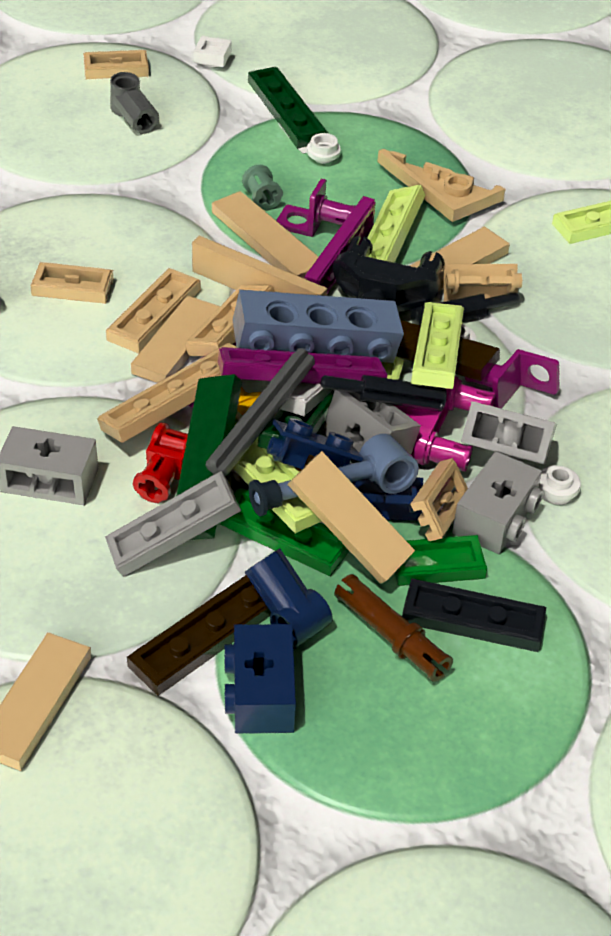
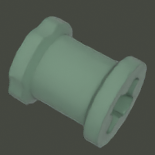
[242,164,283,210]

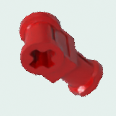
[132,422,188,503]

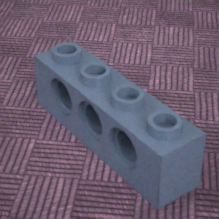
[232,289,404,363]

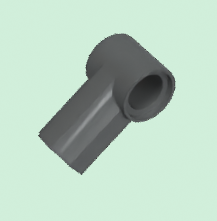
[110,72,159,134]

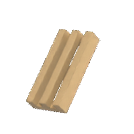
[83,50,149,79]
[30,262,114,304]
[411,458,468,541]

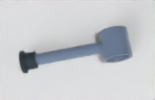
[248,434,419,516]

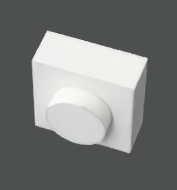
[193,36,232,67]

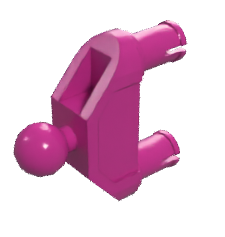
[394,376,496,472]

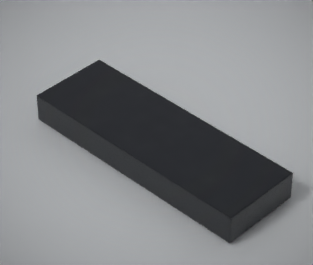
[402,578,547,652]

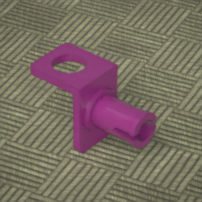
[276,178,355,237]
[465,349,559,409]

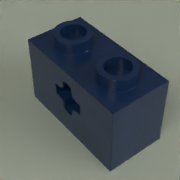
[225,624,296,734]

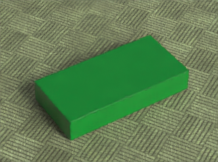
[394,535,487,586]

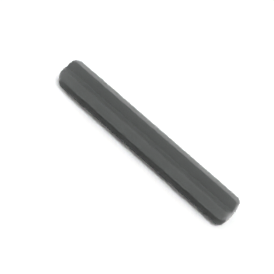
[206,348,315,476]

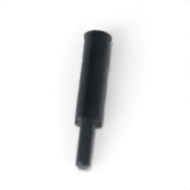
[411,292,520,326]
[320,375,447,412]

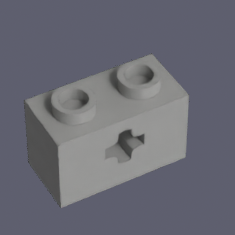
[322,390,421,455]
[461,401,557,465]
[0,426,98,505]
[452,451,544,555]

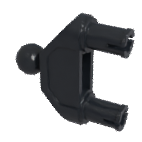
[333,236,445,312]

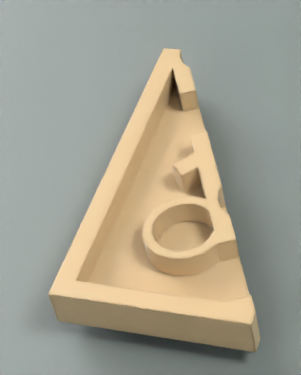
[377,149,505,222]

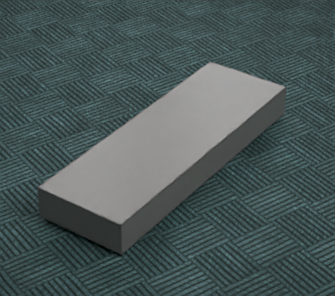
[105,471,241,577]

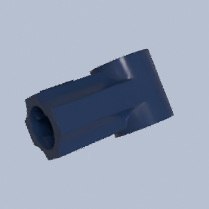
[245,548,333,649]

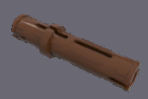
[334,574,453,682]

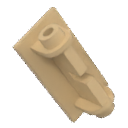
[443,264,522,302]

